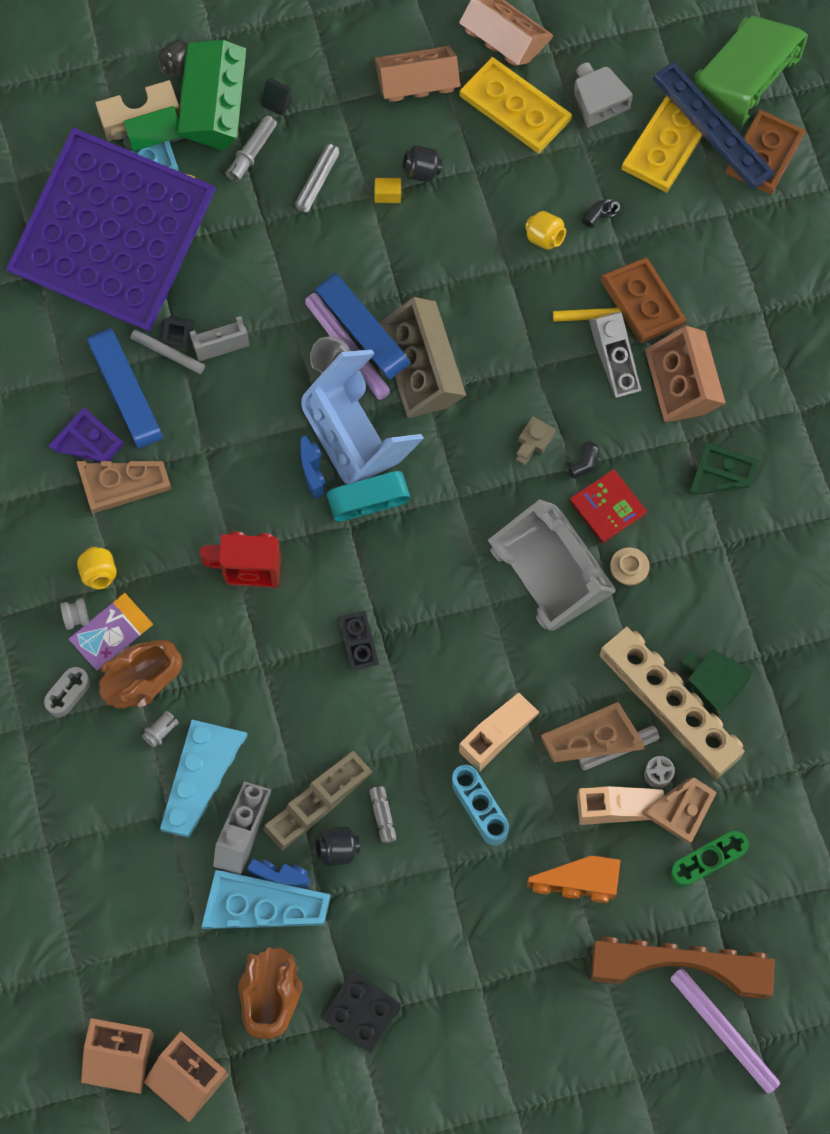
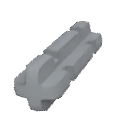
[370,786,396,843]

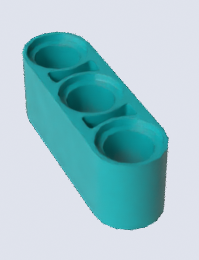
[327,471,411,522]

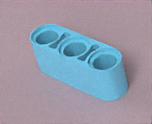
[452,765,509,845]

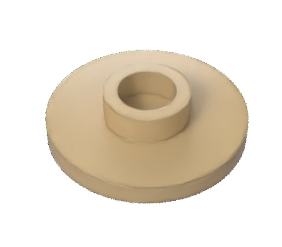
[610,547,649,586]

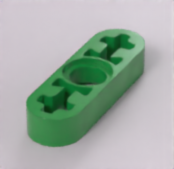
[671,831,749,887]

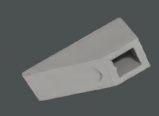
[589,312,642,398]
[213,781,271,875]

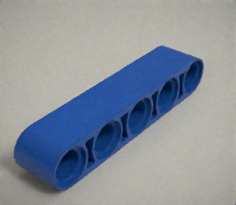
[315,272,411,380]
[86,328,163,450]

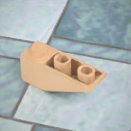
[459,693,539,772]
[577,787,664,825]

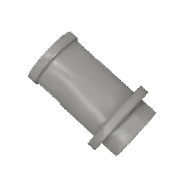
[142,711,179,747]

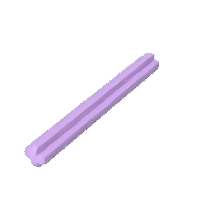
[305,293,390,400]
[671,968,780,1094]

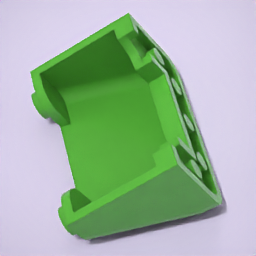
[692,16,808,127]

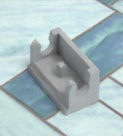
[190,316,250,362]

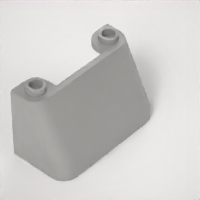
[488,499,616,631]

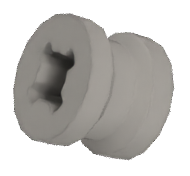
[60,598,89,630]
[644,756,675,789]

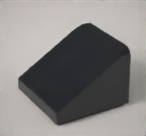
[261,78,292,115]
[161,316,195,348]

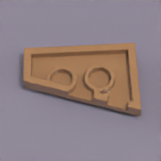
[76,461,172,514]
[541,702,644,762]

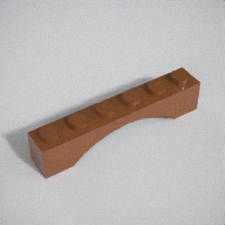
[591,937,775,999]

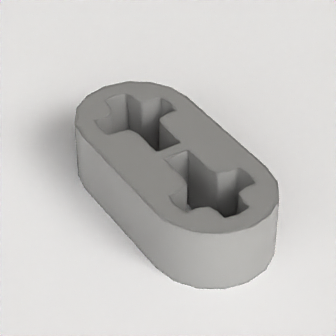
[44,667,90,717]

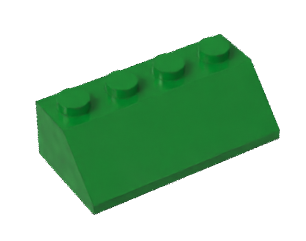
[176,40,246,151]

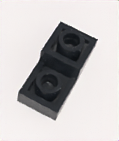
[338,611,379,671]

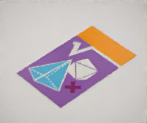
[69,593,153,671]

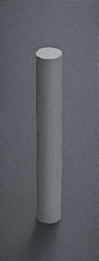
[130,329,205,374]

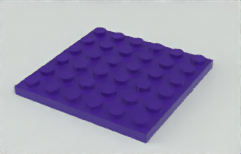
[6,128,216,333]

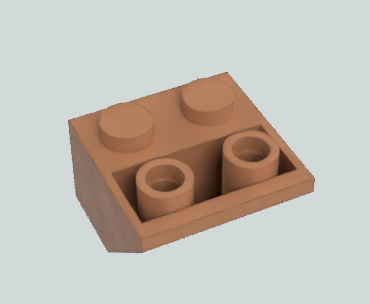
[81,1018,154,1094]
[144,1031,229,1122]

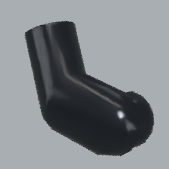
[582,200,621,228]
[568,441,600,478]

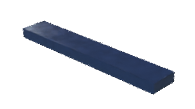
[652,61,775,191]

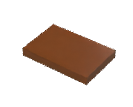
[725,109,806,195]
[600,257,687,344]

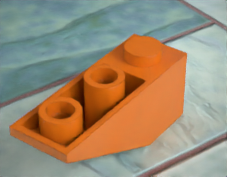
[527,856,620,903]

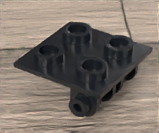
[322,970,402,1054]

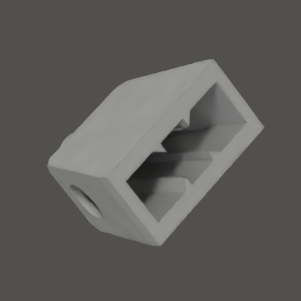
[574,63,633,128]

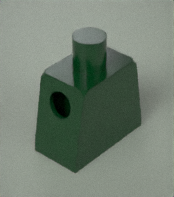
[680,650,754,718]

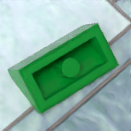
[124,106,181,151]

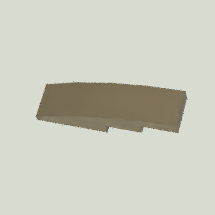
[263,751,372,851]

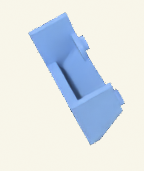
[301,350,424,484]

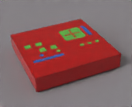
[569,470,647,544]

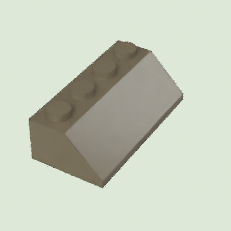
[379,297,466,418]

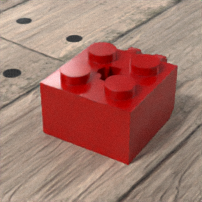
[199,532,281,588]

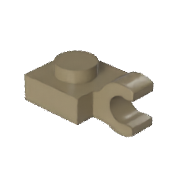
[516,417,556,465]

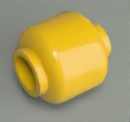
[526,211,566,250]
[77,547,116,589]

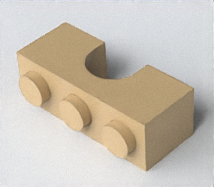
[95,80,179,141]

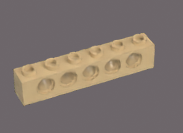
[600,627,745,780]

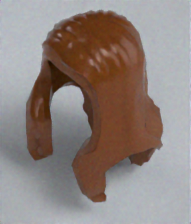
[99,639,183,709]
[238,947,303,1040]

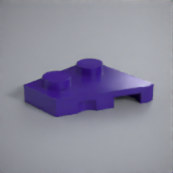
[49,407,125,463]

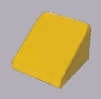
[375,178,401,203]

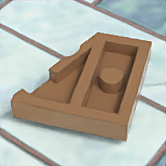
[642,777,717,843]

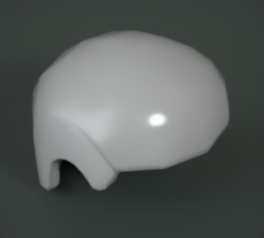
[310,337,350,373]

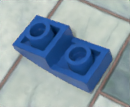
[301,436,326,500]
[247,858,311,889]

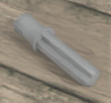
[225,116,277,183]

